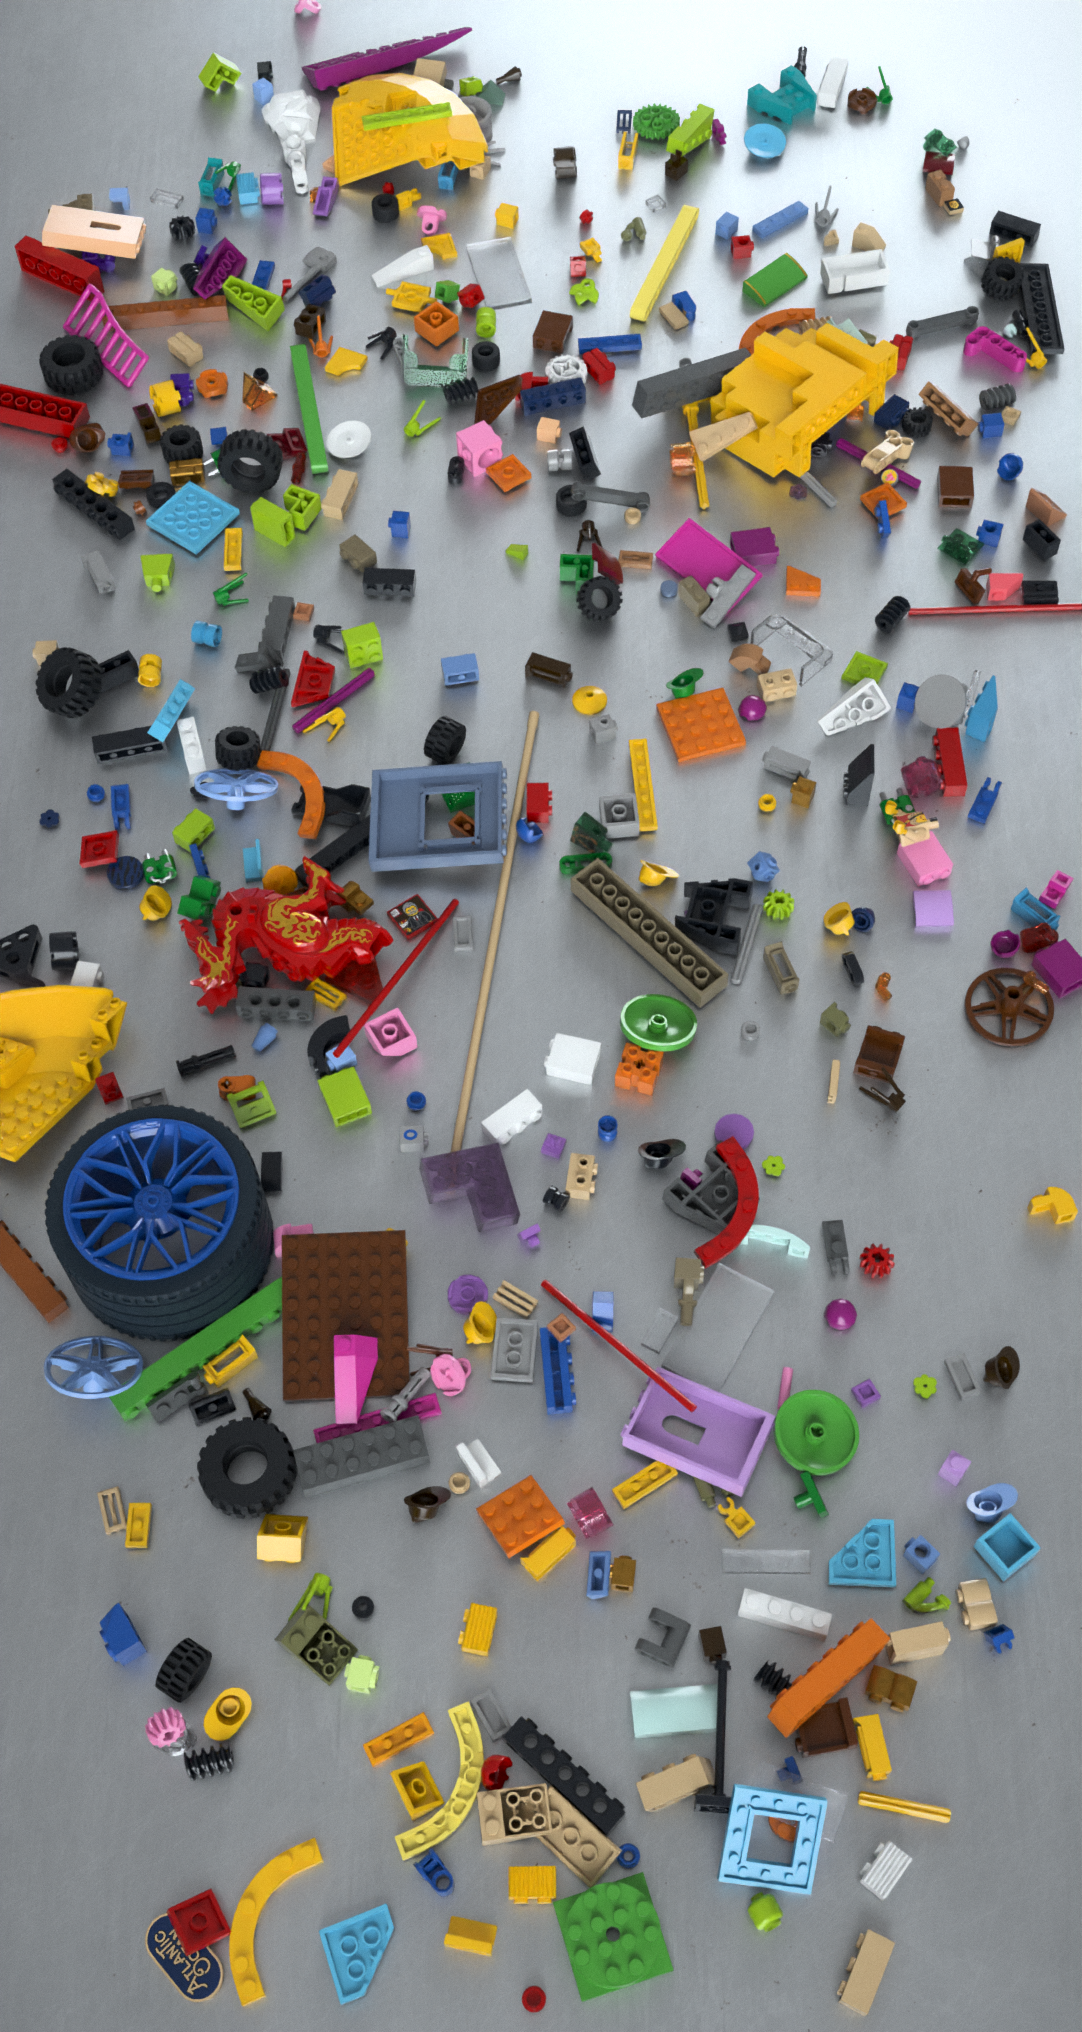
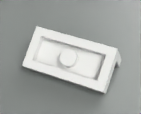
[456,1439,501,1488]

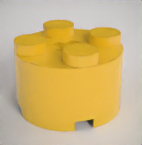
[149,380,181,417]

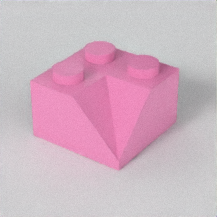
[364,1007,418,1056]

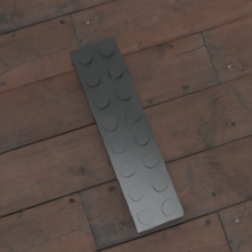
[632,347,751,419]

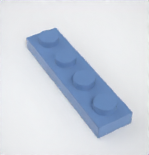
[752,201,809,239]

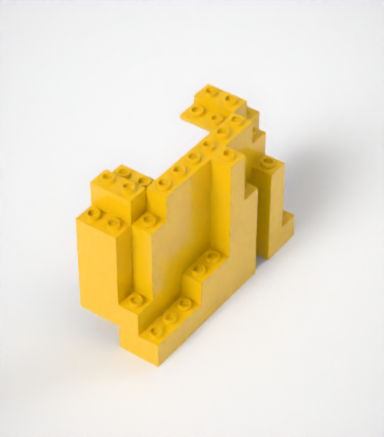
[711,323,899,478]

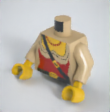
[885,800,939,847]

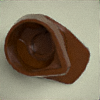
[69,423,106,453]

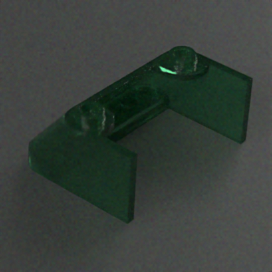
[402,334,469,387]

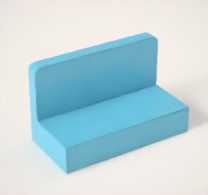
[243,839,264,883]

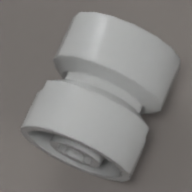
[547,449,572,471]

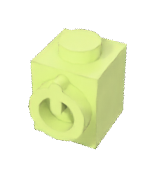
[151,268,178,296]
[345,1655,380,1694]

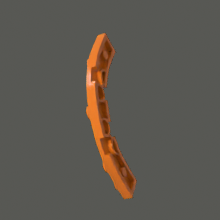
[739,308,815,355]
[257,750,325,839]

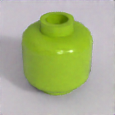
[747,1892,783,1932]

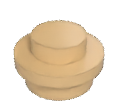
[449,1472,470,1494]

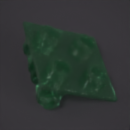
[923,128,957,157]
[937,528,985,565]

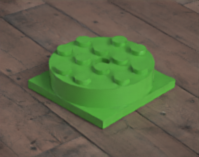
[553,1872,674,2002]

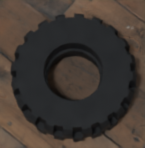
[197,1417,297,1519]

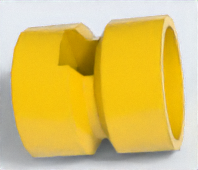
[138,654,162,687]

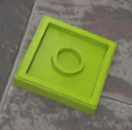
[841,651,888,685]

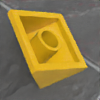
[390,1761,445,1822]

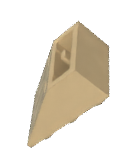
[477,1783,552,1846]

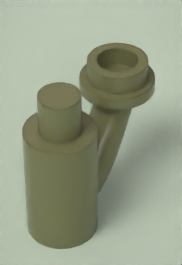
[621,217,646,241]
[693,1476,735,1508]

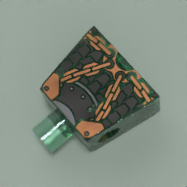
[570,812,613,853]

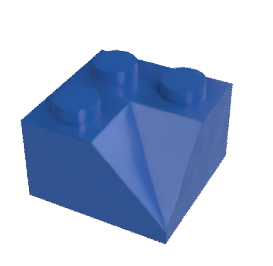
[99,1603,147,1666]

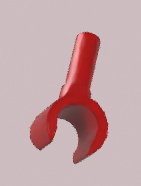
[281,279,292,299]

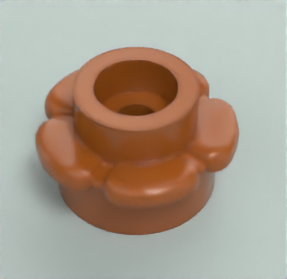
[132,500,147,516]

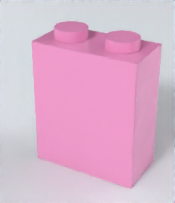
[897,831,953,887]

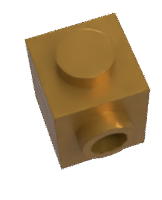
[790,776,816,808]
[610,1555,636,1592]

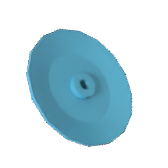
[744,123,786,158]

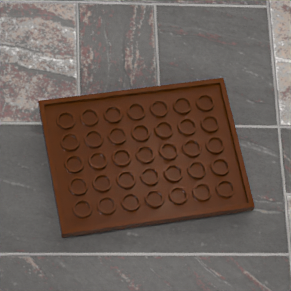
[282,1230,410,1401]

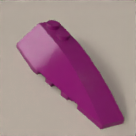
[193,237,248,300]

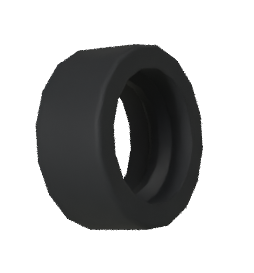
[556,485,587,516]

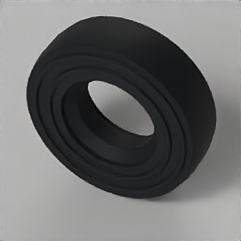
[146,482,176,509]

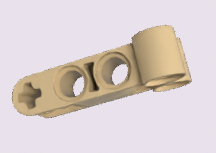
[861,430,914,474]

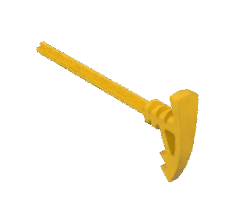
[682,395,716,510]

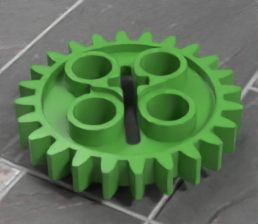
[633,103,680,140]

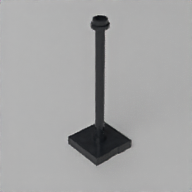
[694,1660,731,1814]

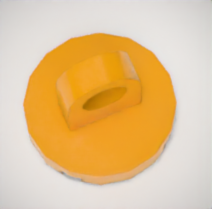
[262,864,298,895]

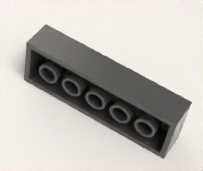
[293,1415,430,1498]

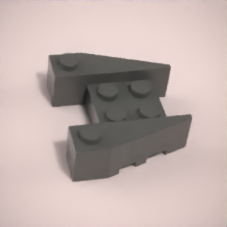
[662,1140,760,1234]

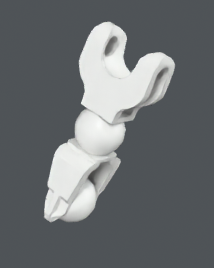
[281,135,309,193]

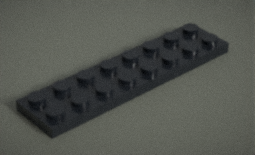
[1019,263,1065,354]

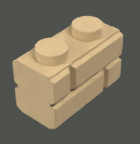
[167,331,203,367]

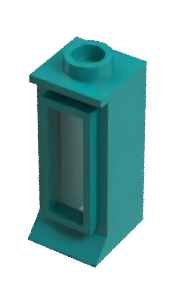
[198,157,225,196]

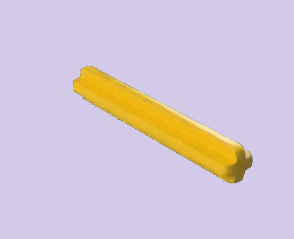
[858,1791,951,1823]

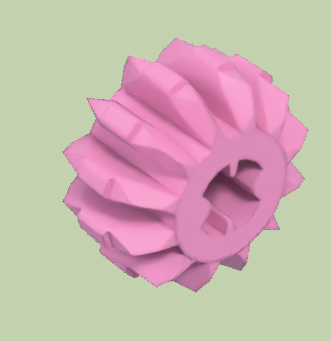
[145,1707,186,1748]

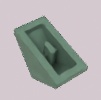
[475,80,506,105]

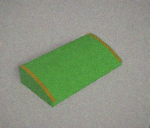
[742,252,808,307]

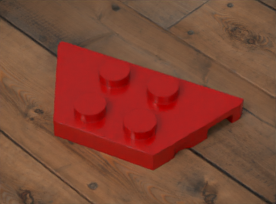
[291,651,335,707]

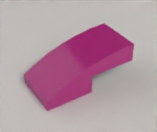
[1039,870,1074,909]

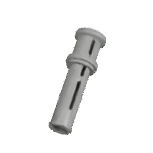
[380,1367,431,1423]

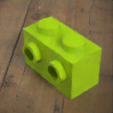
[172,808,215,853]

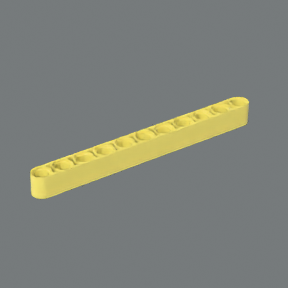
[629,204,699,322]

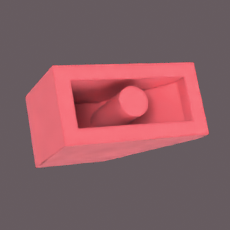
[986,573,1023,601]

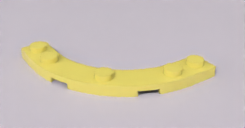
[395,1701,484,1861]

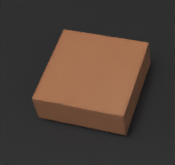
[293,602,315,622]
[547,1313,576,1343]

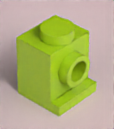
[459,76,483,97]

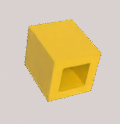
[495,203,519,229]

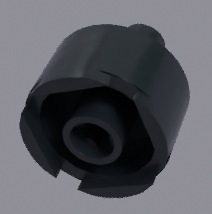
[49,931,79,970]

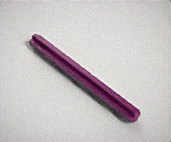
[836,438,921,489]
[292,668,375,733]

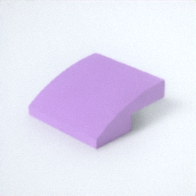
[913,890,954,927]

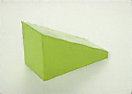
[505,544,529,560]

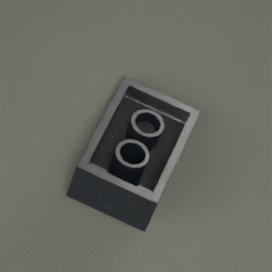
[843,744,875,806]

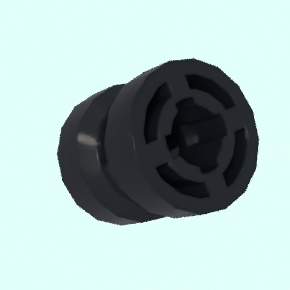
[543,1185,570,1212]

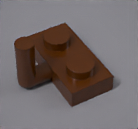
[954,567,992,604]

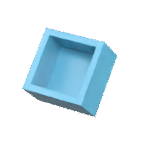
[973,1513,1041,1582]

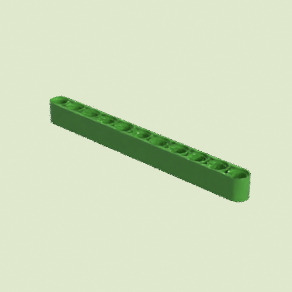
[290,344,329,474]

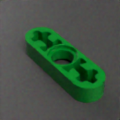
[559,852,612,874]

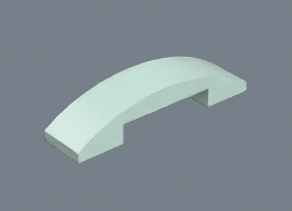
[741,1225,810,1259]

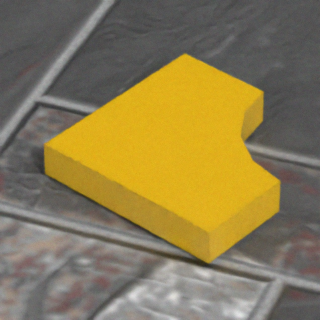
[421,233,457,260]
[325,347,368,376]

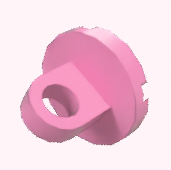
[294,0,321,14]
[417,206,447,236]
[430,1354,471,1396]

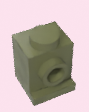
[820,1002,851,1037]

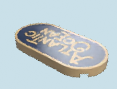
[145,1913,224,2003]

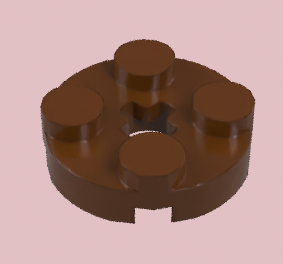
[847,88,877,114]

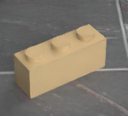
[321,469,359,520]
[837,1929,895,2016]

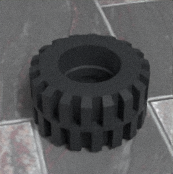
[981,256,1024,301]
[160,424,203,464]
[576,576,623,621]
[424,716,466,765]
[215,726,260,771]
[155,1638,212,1703]

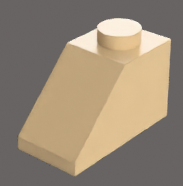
[852,222,886,251]

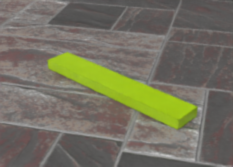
[362,102,453,131]

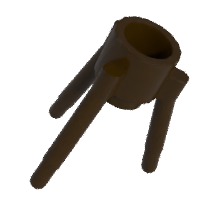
[577,520,603,552]
[859,1068,906,1113]

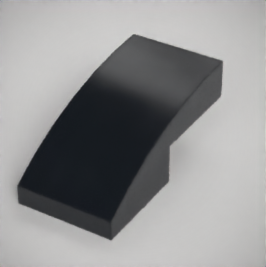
[261,1152,283,1192]

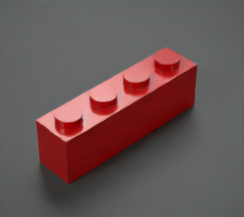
[932,727,968,797]

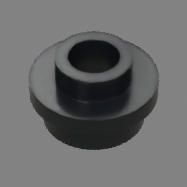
[253,368,269,383]
[352,1596,374,1619]

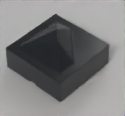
[727,622,749,641]

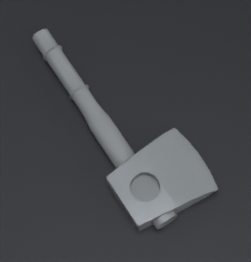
[283,247,337,301]

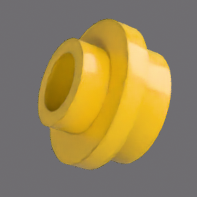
[758,794,776,812]

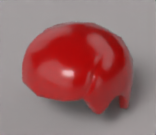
[481,1755,513,1791]

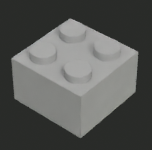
[599,794,640,839]

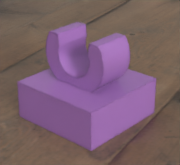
[541,1133,567,1159]
[517,1224,541,1248]

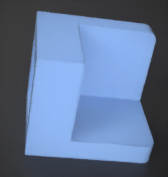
[109,187,130,210]

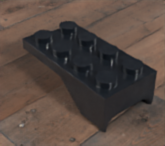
[291,784,371,827]

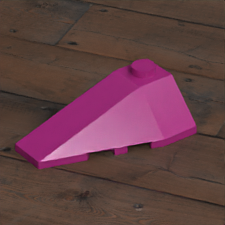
[334,1335,378,1424]

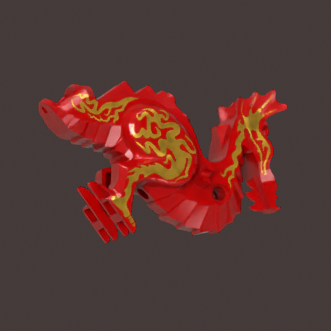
[179,856,394,1014]

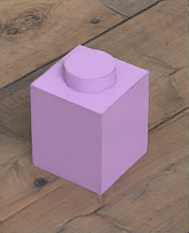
[938,1450,971,1487]

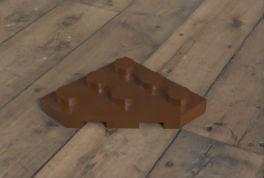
[474,374,522,425]

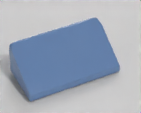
[586,1551,611,1599]

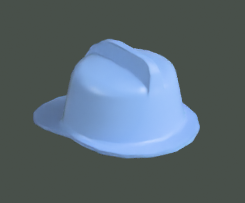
[966,1483,1018,1523]

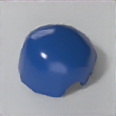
[997,453,1023,480]
[516,817,544,843]

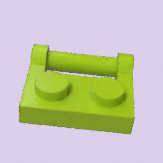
[226,1081,276,1128]

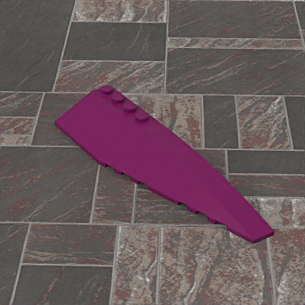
[301,27,473,91]

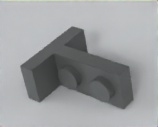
[234,641,284,672]

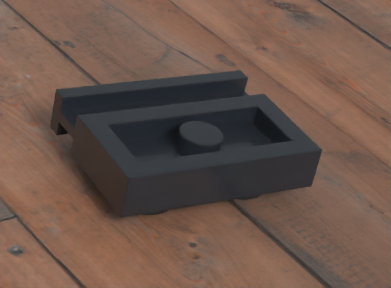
[1021,581,1059,604]

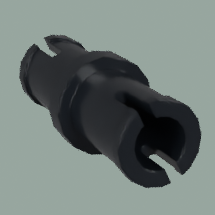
[1012,310,1028,338]

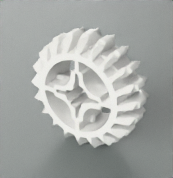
[545,354,588,384]

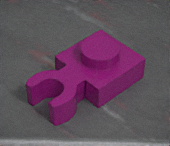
[712,118,727,145]

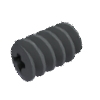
[979,383,1016,410]

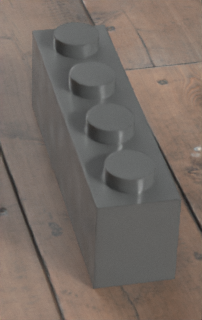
[258,595,295,661]

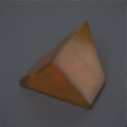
[242,372,278,411]

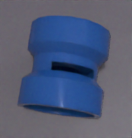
[598,1115,618,1142]

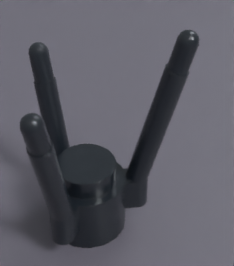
[366,326,397,360]
[313,624,344,654]

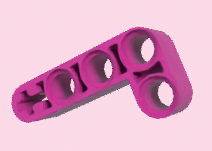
[963,326,1027,372]

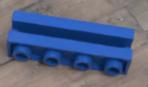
[540,1327,576,1415]

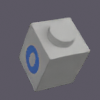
[399,1126,428,1153]

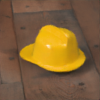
[639,860,679,886]
[139,885,172,921]
[823,902,855,936]
[463,1301,497,1344]
[203,1687,252,1741]

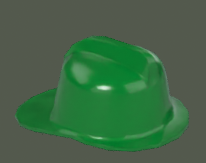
[666,668,704,699]

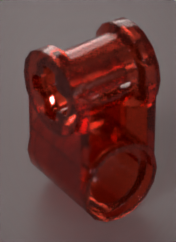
[1020,922,1059,953]

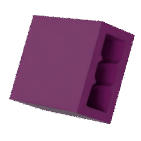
[730,527,779,567]
[1031,938,1082,998]

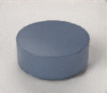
[660,580,677,597]

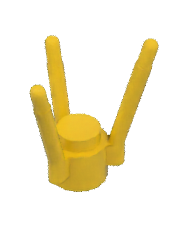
[1026,327,1047,369]
[303,707,346,742]

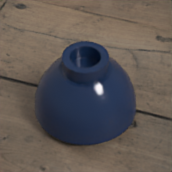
[851,907,875,932]

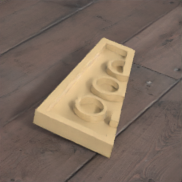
[689,412,758,461]

